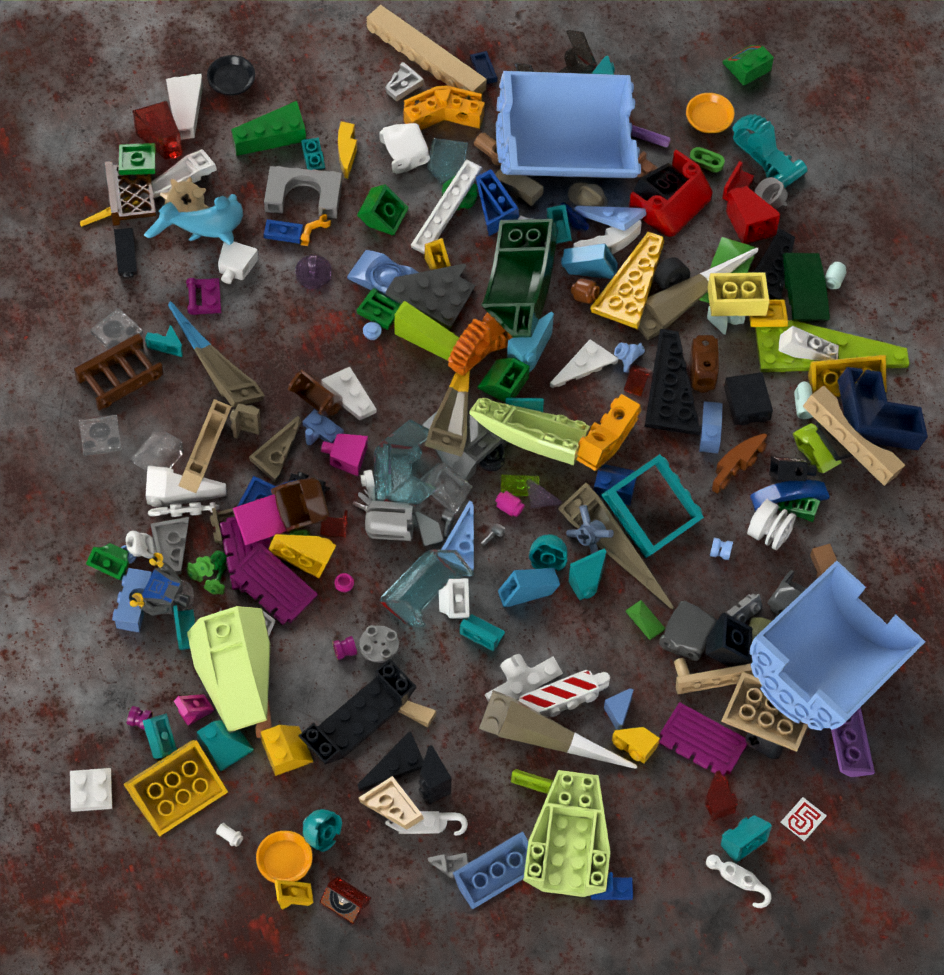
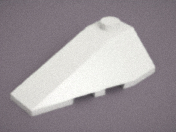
[146,466,227,507]

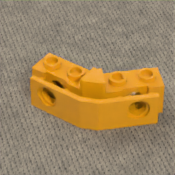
[404,86,485,130]
[576,394,641,471]

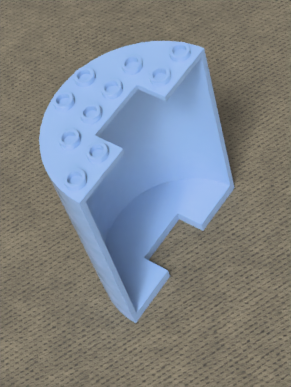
[496,71,641,178]
[750,561,925,730]

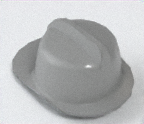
[755,177,788,209]

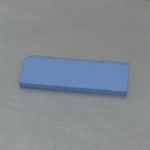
[453,832,528,909]

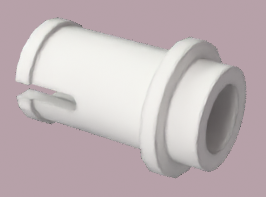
[216,823,243,847]

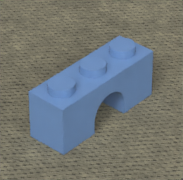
[112,568,152,632]

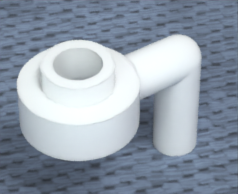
[360,470,392,501]

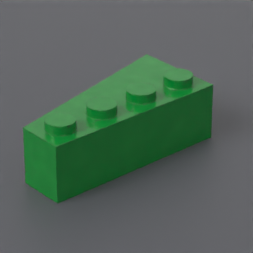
[231,101,306,156]

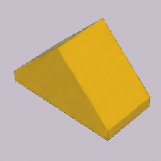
[425,238,451,270]

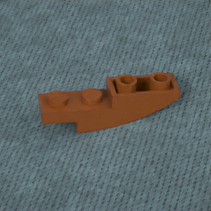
[712,433,768,494]

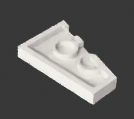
[322,367,376,420]

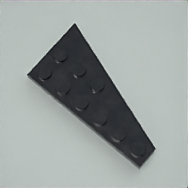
[644,329,701,436]

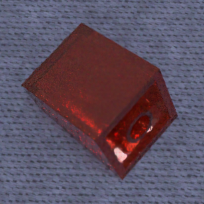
[132,101,182,160]

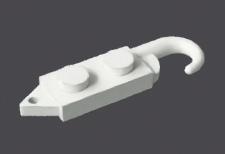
[385,811,468,836]

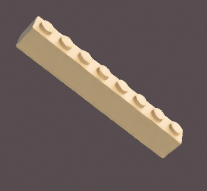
[367,5,486,101]

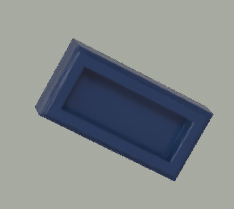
[470,51,498,84]

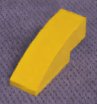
[338,121,357,179]

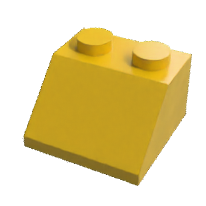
[260,725,313,776]

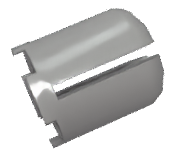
[365,501,415,541]

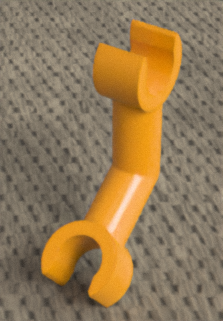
[301,214,331,246]

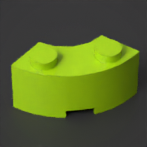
[792,423,842,473]

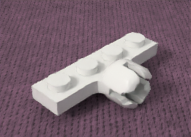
[485,654,563,702]

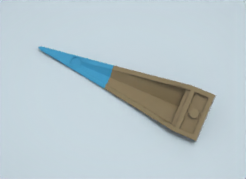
[168,301,265,407]

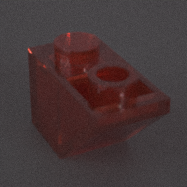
[704,770,738,821]

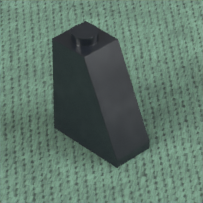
[114,228,138,278]

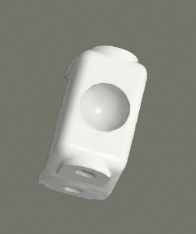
[379,123,430,174]

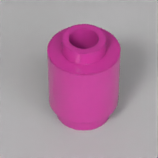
[495,491,525,518]

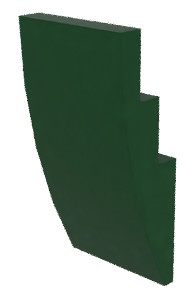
[783,253,830,321]

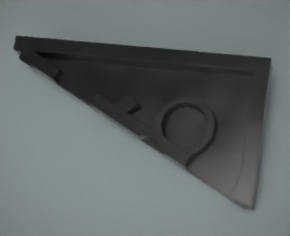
[357,731,424,792]

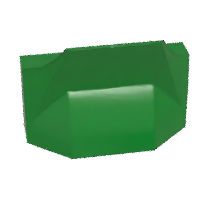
[86,543,129,581]

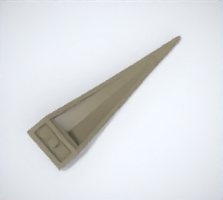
[558,483,675,610]

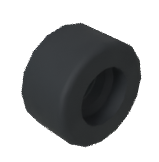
[654,257,690,290]

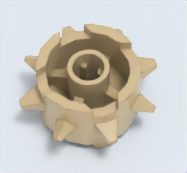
[160,177,209,212]

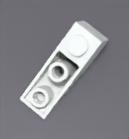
[779,326,839,361]

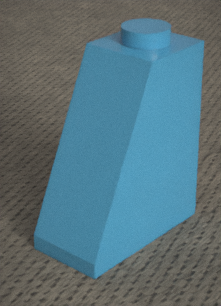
[561,243,618,279]
[498,568,560,608]

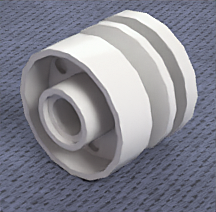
[747,499,796,551]

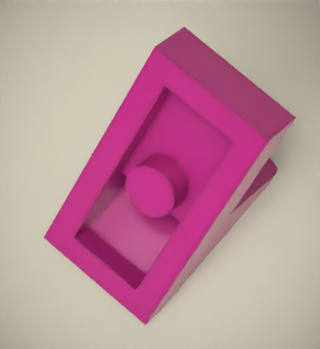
[174,694,215,725]

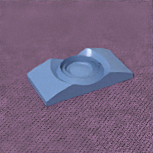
[347,250,419,303]

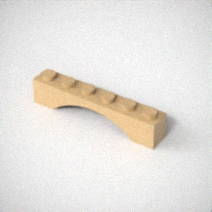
[803,386,905,486]
[178,399,232,493]

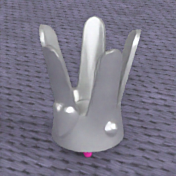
[352,489,375,511]

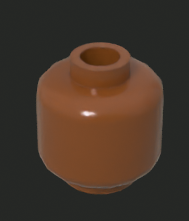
[571,278,600,304]

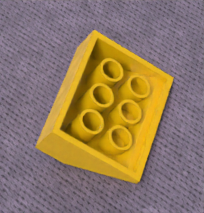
[124,740,228,836]

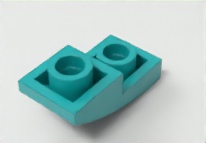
[301,138,325,170]

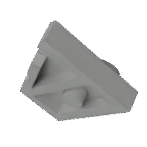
[385,62,424,102]

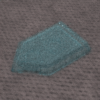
[427,138,468,185]

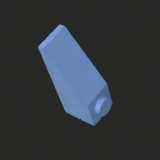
[699,401,723,454]

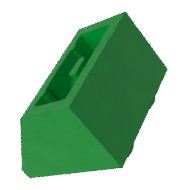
[478,358,530,403]

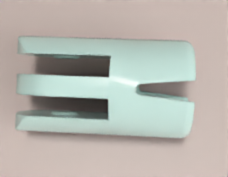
[794,381,813,419]

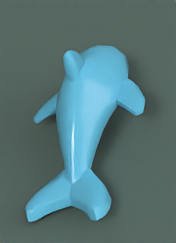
[144,194,243,245]

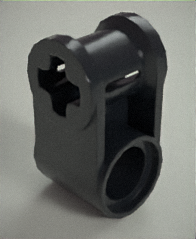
[745,733,784,759]

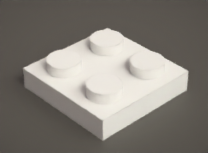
[70,768,113,812]

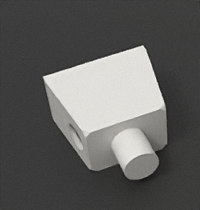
[218,241,258,284]

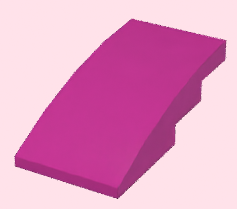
[232,494,287,545]

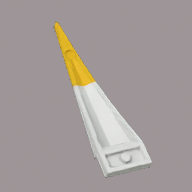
[80,149,217,227]

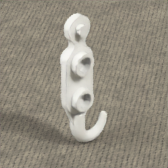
[148,502,220,517]
[706,855,772,908]

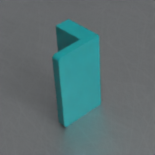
[173,605,195,650]
[460,614,505,651]

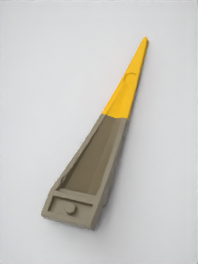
[425,371,470,457]

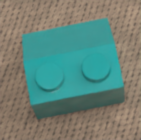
[720,815,772,863]

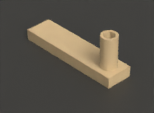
[674,658,754,694]

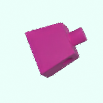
[321,434,368,476]

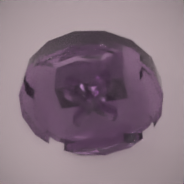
[295,254,332,289]

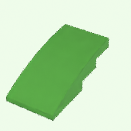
[699,237,757,303]

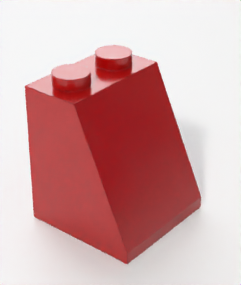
[726,186,780,244]

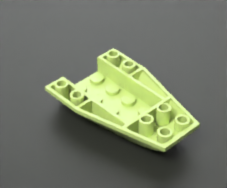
[469,398,590,465]
[187,606,270,732]
[523,770,610,897]

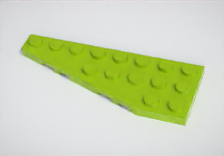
[755,320,909,372]

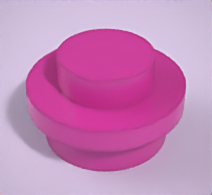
[335,573,354,592]

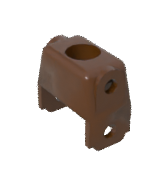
[689,335,719,393]
[288,369,343,417]
[274,477,329,532]

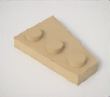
[359,776,424,830]

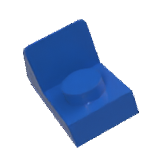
[591,872,633,900]

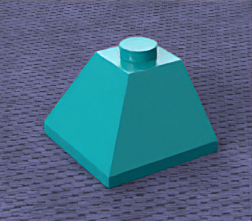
[568,548,606,600]
[197,720,254,772]

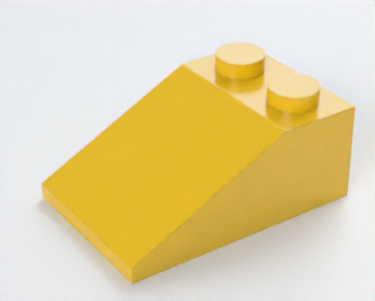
[268,534,336,578]

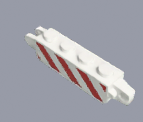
[518,670,610,717]

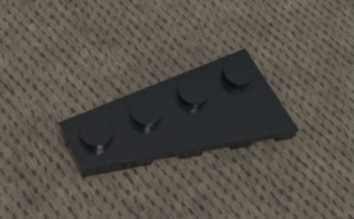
[754,228,795,300]

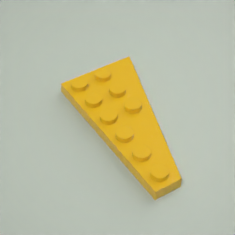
[590,232,664,329]

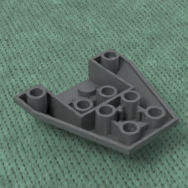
[421,410,510,485]

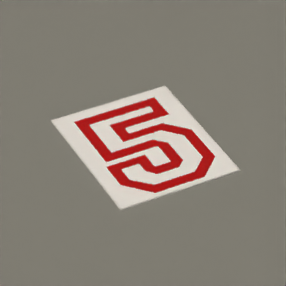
[780,797,826,841]

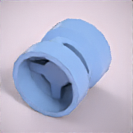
[710,537,733,560]

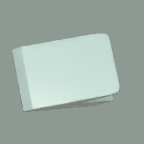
[707,306,745,335]

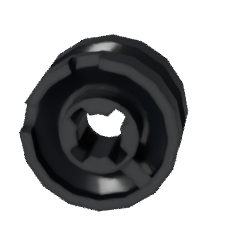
[479,444,505,472]

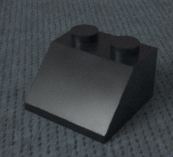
[706,612,753,667]
[418,745,452,804]

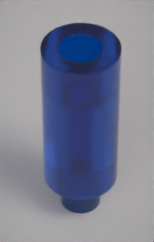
[560,202,590,231]

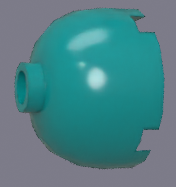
[529,534,568,572]
[303,809,342,852]

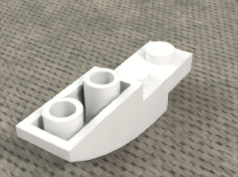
[573,220,642,254]

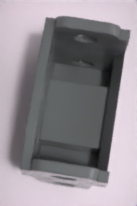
[767,570,807,615]
[659,600,717,661]

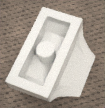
[439,578,469,619]

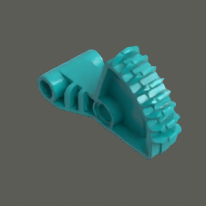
[732,114,808,188]

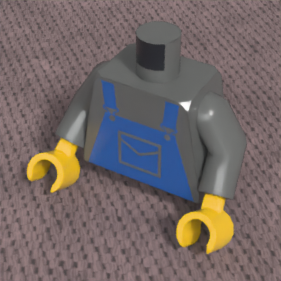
[130,553,190,616]

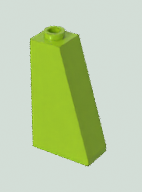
[395,301,459,361]

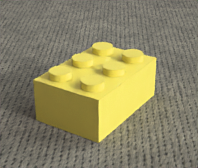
[707,273,769,316]

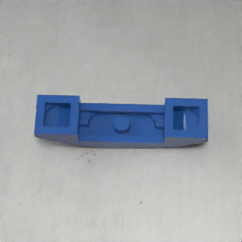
[750,480,830,511]

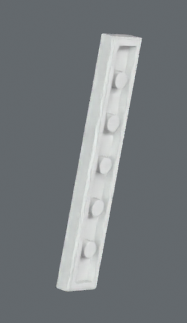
[411,159,482,254]

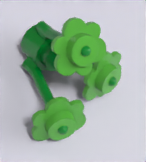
[186,550,227,595]

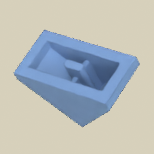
[604,689,634,730]

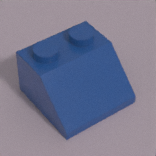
[594,464,637,505]

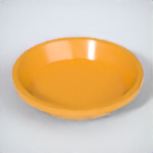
[686,93,735,133]
[256,831,313,883]

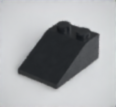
[633,163,689,201]

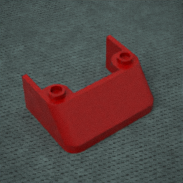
[629,149,713,237]

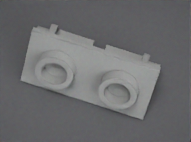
[725,594,763,623]

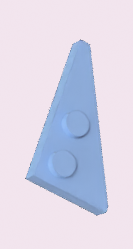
[575,206,646,231]

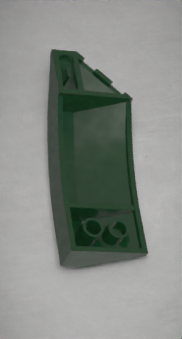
[481,219,558,338]

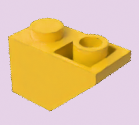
[612,727,660,764]

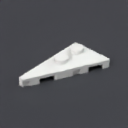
[550,340,618,388]

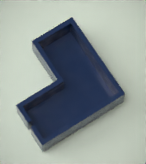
[838,367,928,450]

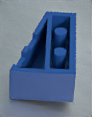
[476,169,520,236]

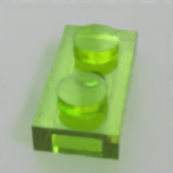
[501,474,539,496]

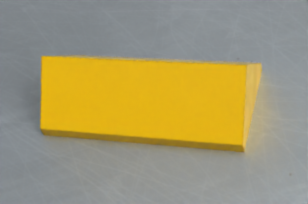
[808,355,887,397]

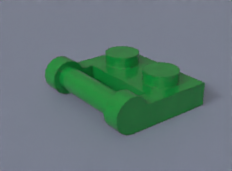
[357,288,401,330]

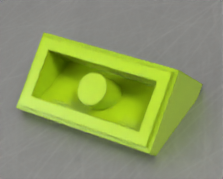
[511,769,553,794]

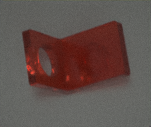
[624,364,652,396]
[320,510,348,538]

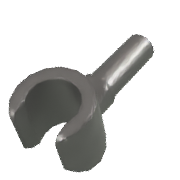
[442,509,454,537]
[481,524,505,546]

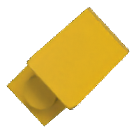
[275,880,314,909]

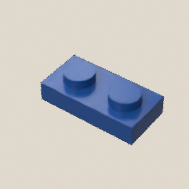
[264,219,303,244]

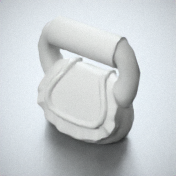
[126,531,156,559]

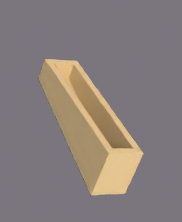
[398,701,436,728]

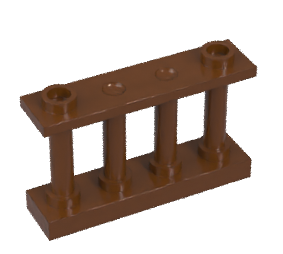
[74,333,164,410]

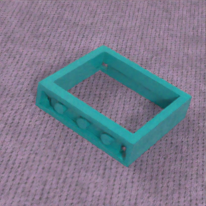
[601,454,704,558]

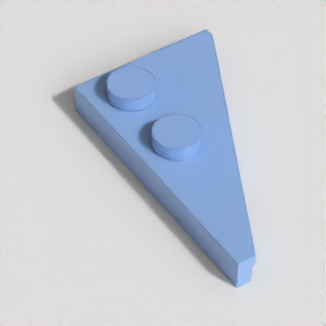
[440,501,474,572]

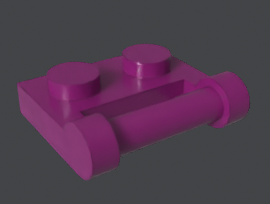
[186,278,221,315]

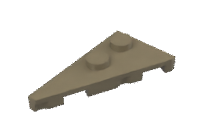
[249,416,301,483]

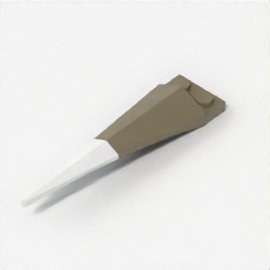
[638,248,758,341]
[479,690,637,769]

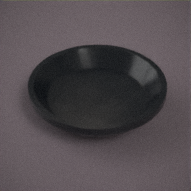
[207,55,255,96]

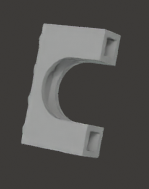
[264,166,342,219]

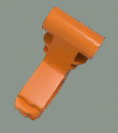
[448,312,513,376]

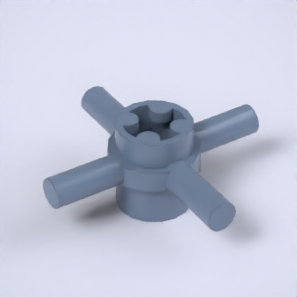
[566,505,614,554]

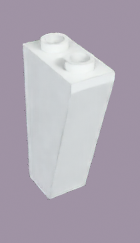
[166,74,203,140]

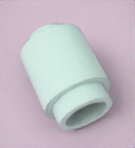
[825,262,846,289]

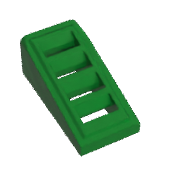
[778,497,820,522]

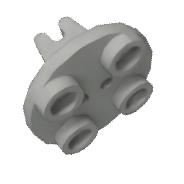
[359,625,399,663]

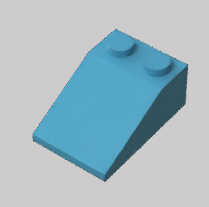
[507,311,554,372]

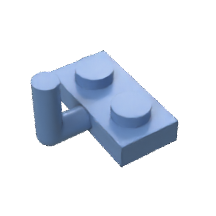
[302,409,344,445]

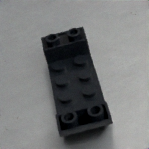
[298,659,416,765]

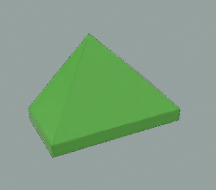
[626,600,665,640]

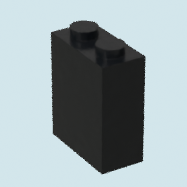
[724,372,773,425]

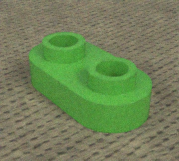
[689,147,725,172]

